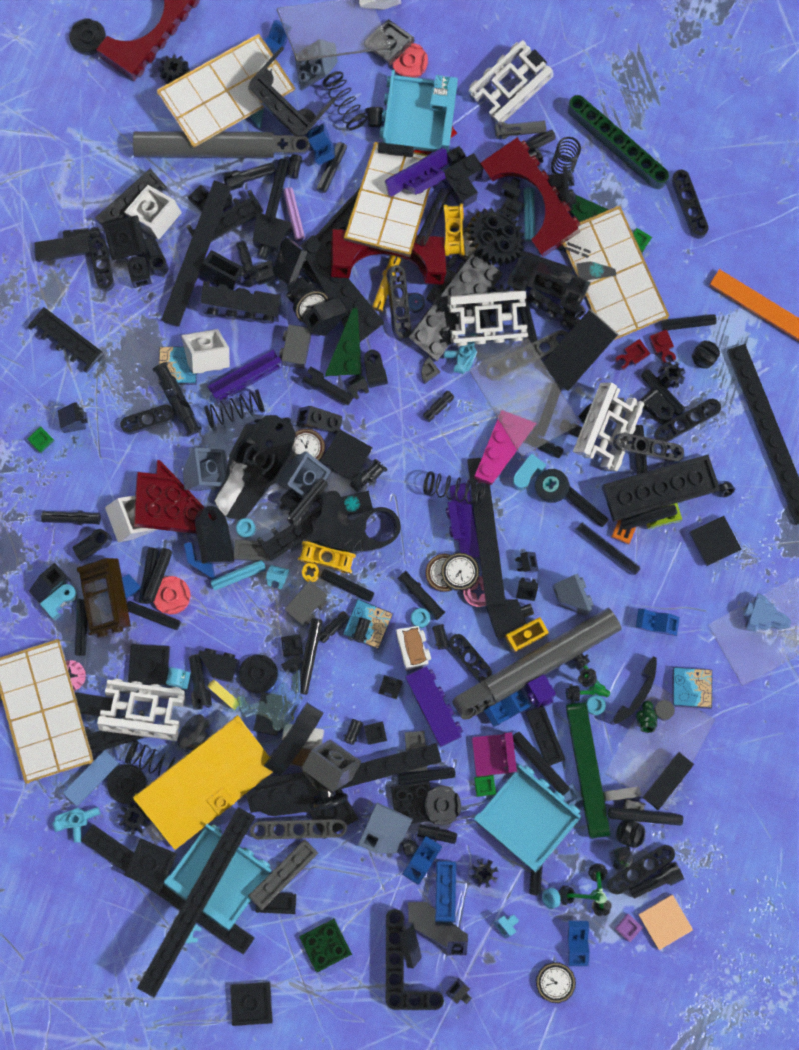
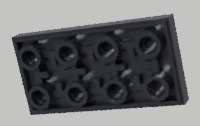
[540,309,619,391]

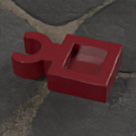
[649,330,676,365]
[615,339,650,370]

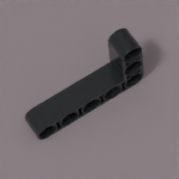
[386,908,444,1010]

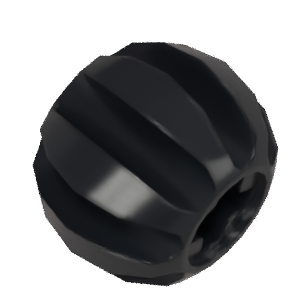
[692,340,720,369]
[658,361,686,389]
[616,820,646,848]
[469,858,499,889]

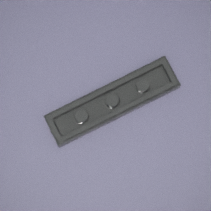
[248,839,318,910]

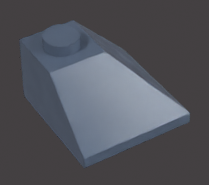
[183,447,227,491]
[277,451,331,498]

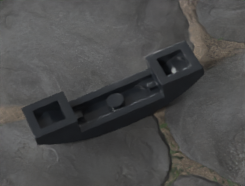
[611,656,657,725]
[264,702,323,776]

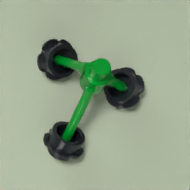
[566,653,610,703]
[558,863,611,916]

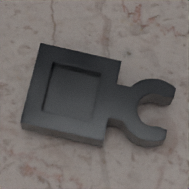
[242,261,276,287]

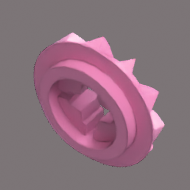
[463,576,486,607]
[66,660,86,691]

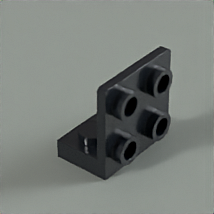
[548,166,577,211]

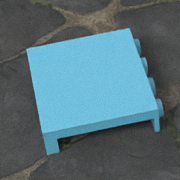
[380,70,458,153]
[474,765,581,873]
[164,824,271,932]

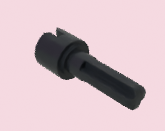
[223,163,275,191]
[302,366,353,405]
[189,654,212,710]
[629,861,685,899]

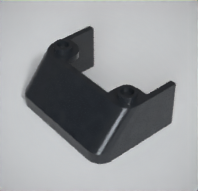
[248,46,336,137]

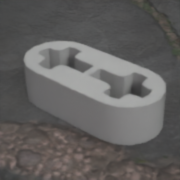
[603,787,641,801]

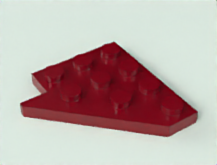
[133,460,212,534]

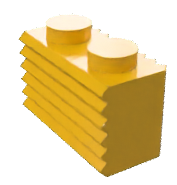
[505,617,549,653]

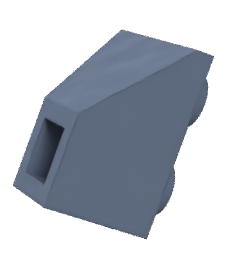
[295,40,338,90]
[552,573,594,616]
[358,803,413,853]

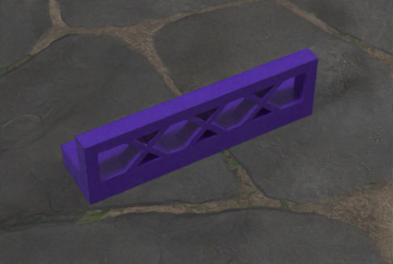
[208,350,283,404]

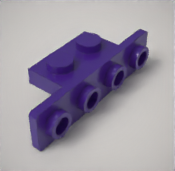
[385,148,449,197]
[446,483,480,558]

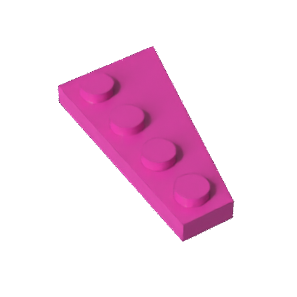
[474,410,536,485]

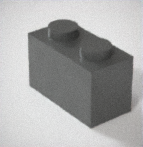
[279,325,312,369]
[284,581,328,626]

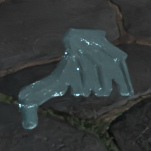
[237,670,303,731]

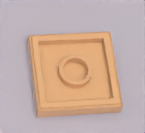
[638,895,693,950]

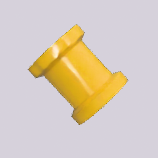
[302,563,320,582]

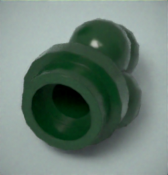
[636,701,658,733]

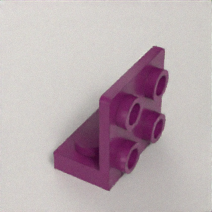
[472,732,517,776]

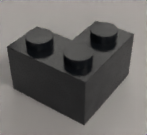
[442,153,484,208]

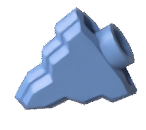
[743,593,792,632]

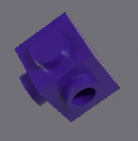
[525,675,556,708]

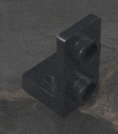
[296,406,342,434]

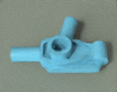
[444,333,477,374]
[52,807,101,843]

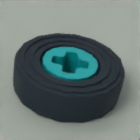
[535,469,569,503]

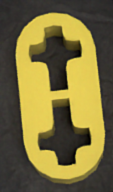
[207,679,241,710]

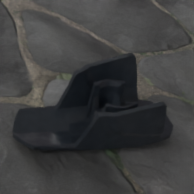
[214,415,296,519]

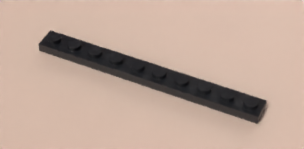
[727,344,799,525]
[246,743,442,813]
[137,807,256,998]
[81,824,255,955]

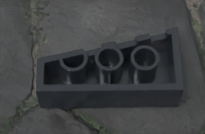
[201,281,281,324]

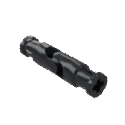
[152,362,202,437]

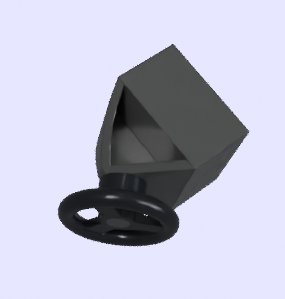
[302,739,361,810]

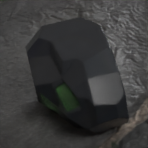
[609,846,633,870]

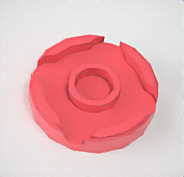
[392,43,428,78]
[153,576,191,615]

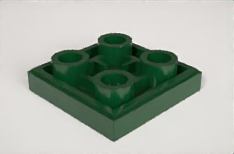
[299,918,352,973]

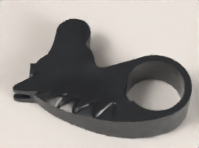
[305,491,401,553]

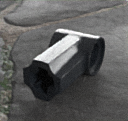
[144,237,169,276]
[72,529,112,561]

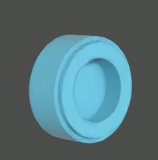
[236,518,256,538]
[411,608,430,628]
[586,695,606,715]
[542,888,560,909]

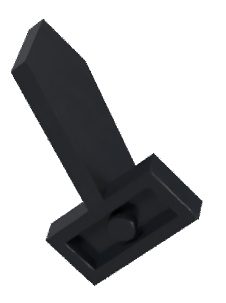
[408,902,468,955]

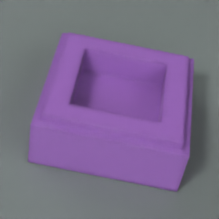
[615,913,643,942]

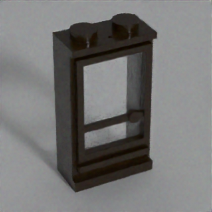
[77,558,131,638]

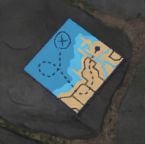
[158,347,197,385]
[343,599,393,650]
[672,667,712,709]

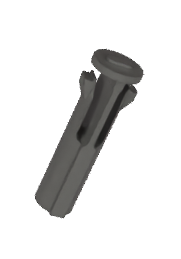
[495,120,546,139]

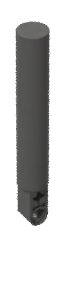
[133,131,310,158]
[452,607,622,720]

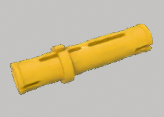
[372,255,401,312]

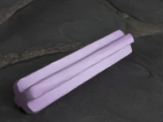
[283,187,305,241]

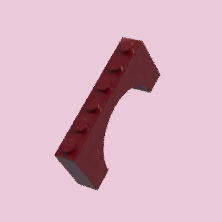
[96,0,200,81]
[481,137,581,257]
[331,229,446,284]

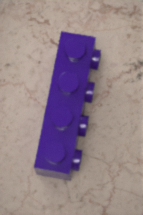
[405,666,463,748]

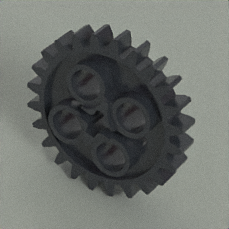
[466,207,525,266]

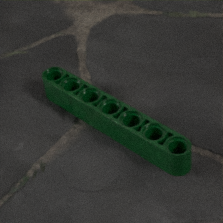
[568,95,669,189]
[566,702,610,839]

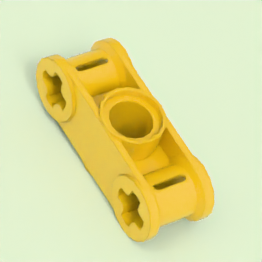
[444,204,465,256]
[297,541,356,574]

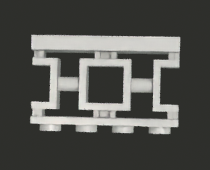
[469,40,554,127]
[448,290,528,346]
[573,382,644,472]
[97,679,185,741]

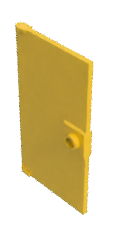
[133,715,273,850]

